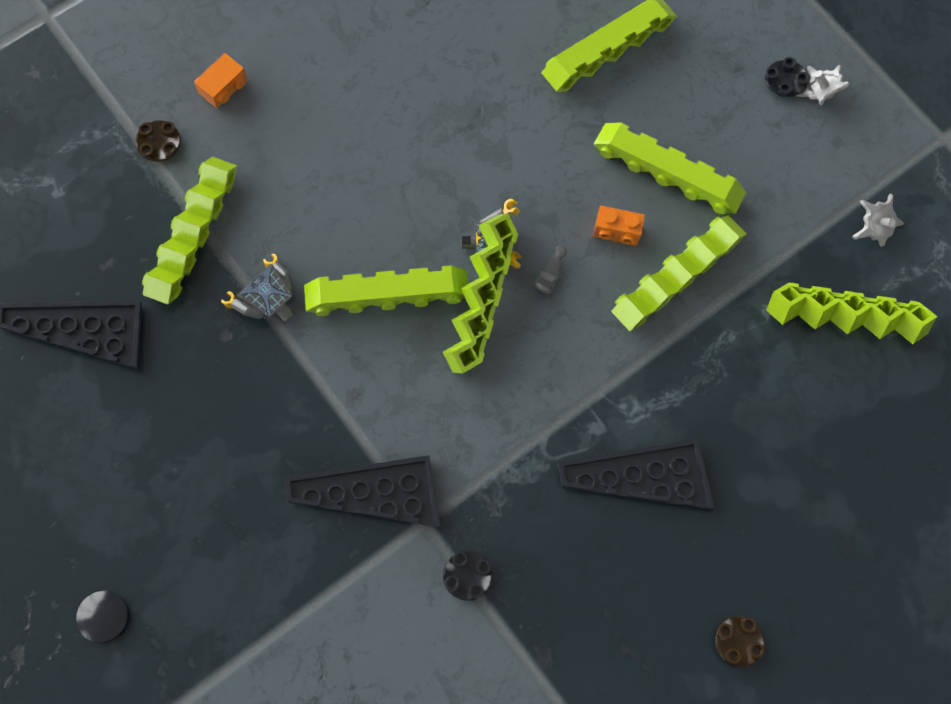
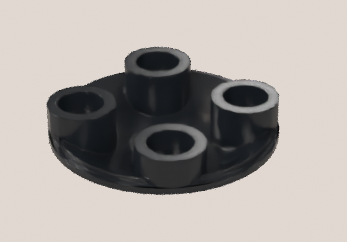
[765,57,810,97]
[443,551,492,601]
[76,591,128,642]

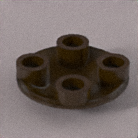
[135,120,181,162]
[715,616,765,667]

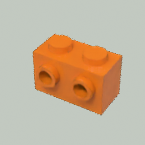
[194,53,247,108]
[593,206,645,246]

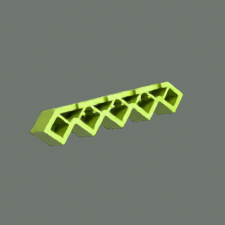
[541,0,678,92]
[594,123,747,215]
[142,156,237,304]
[443,213,518,374]
[611,215,747,331]
[304,265,469,316]
[766,282,938,344]

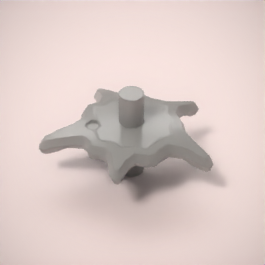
[796,65,850,105]
[853,193,904,247]

